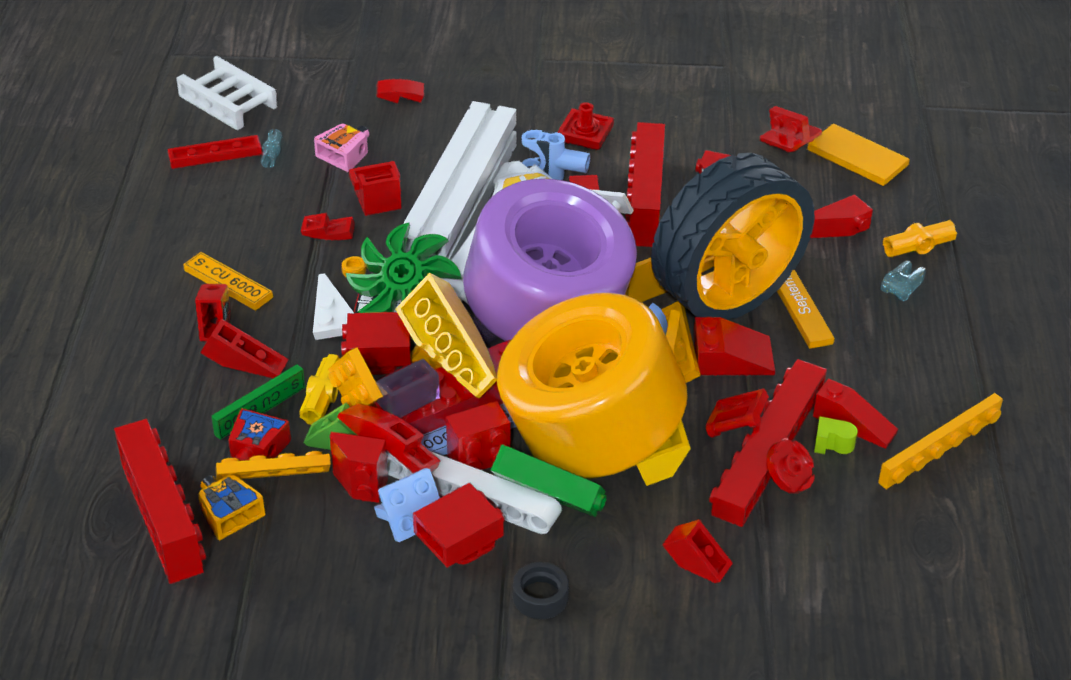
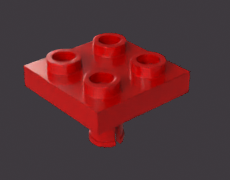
[557,103,614,150]

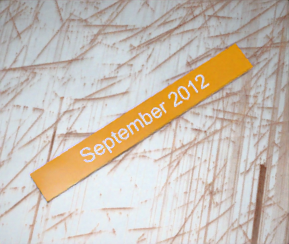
[777,270,834,349]

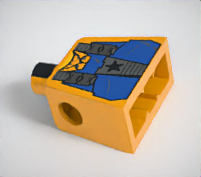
[198,475,265,541]

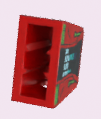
[195,284,230,341]

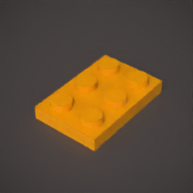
[328,348,383,407]

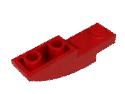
[337,404,441,473]

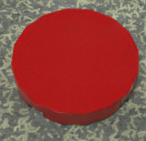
[767,438,815,494]

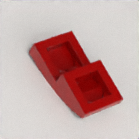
[377,79,424,103]
[301,213,355,240]

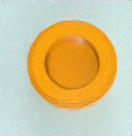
[341,256,366,277]

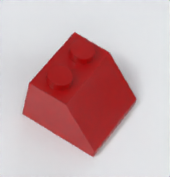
[329,432,388,503]

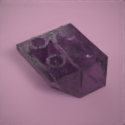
[375,358,440,418]

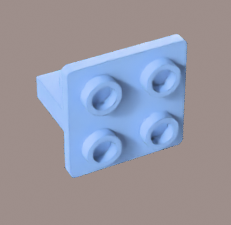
[374,468,440,542]

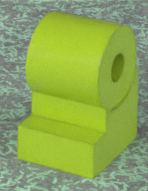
[814,417,858,454]

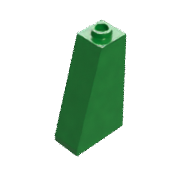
[491,445,606,517]

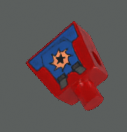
[229,408,291,461]

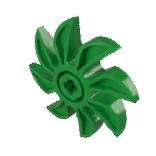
[346,223,462,313]

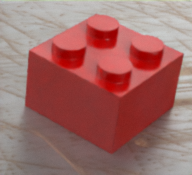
[446,401,510,470]

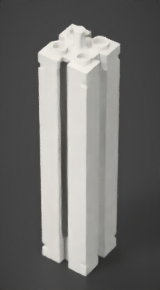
[404,101,516,260]

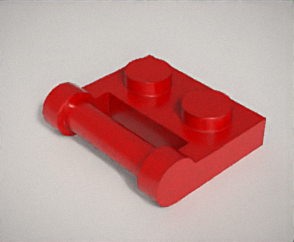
[706,388,769,438]

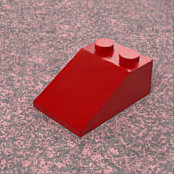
[693,317,775,375]

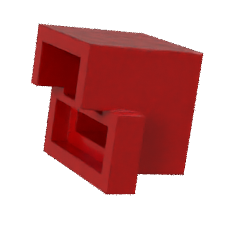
[349,161,401,216]

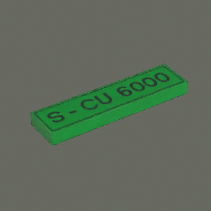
[211,364,305,440]

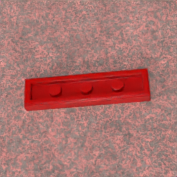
[167,135,262,169]

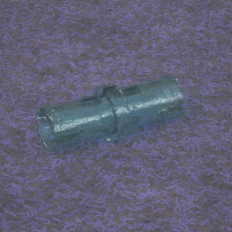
[261,129,283,168]

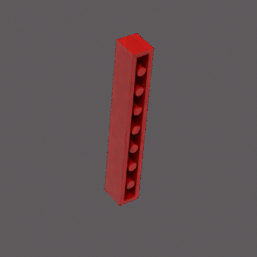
[709,359,827,527]

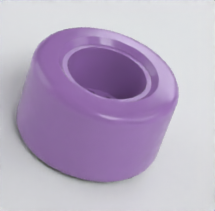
[463,178,637,341]

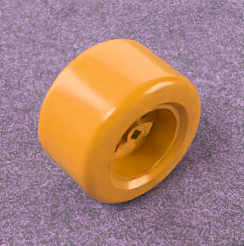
[497,293,687,478]

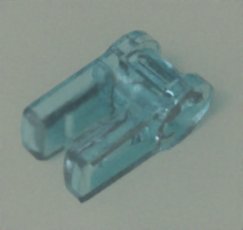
[881,260,926,301]

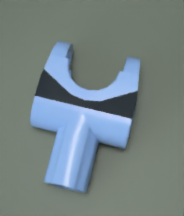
[522,130,590,180]

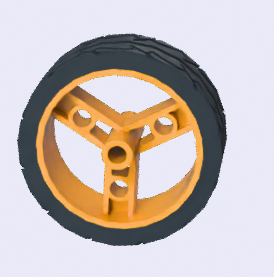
[651,153,815,320]

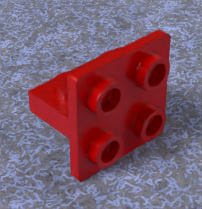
[760,106,822,152]

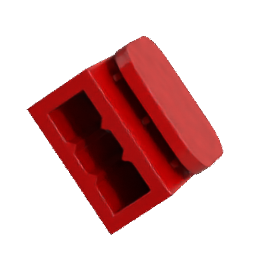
[341,312,411,375]
[413,482,505,568]

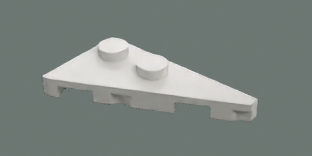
[313,273,354,340]

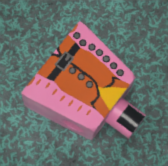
[314,124,369,172]

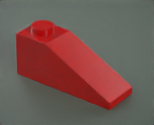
[810,195,873,238]
[200,319,289,378]
[813,379,898,449]

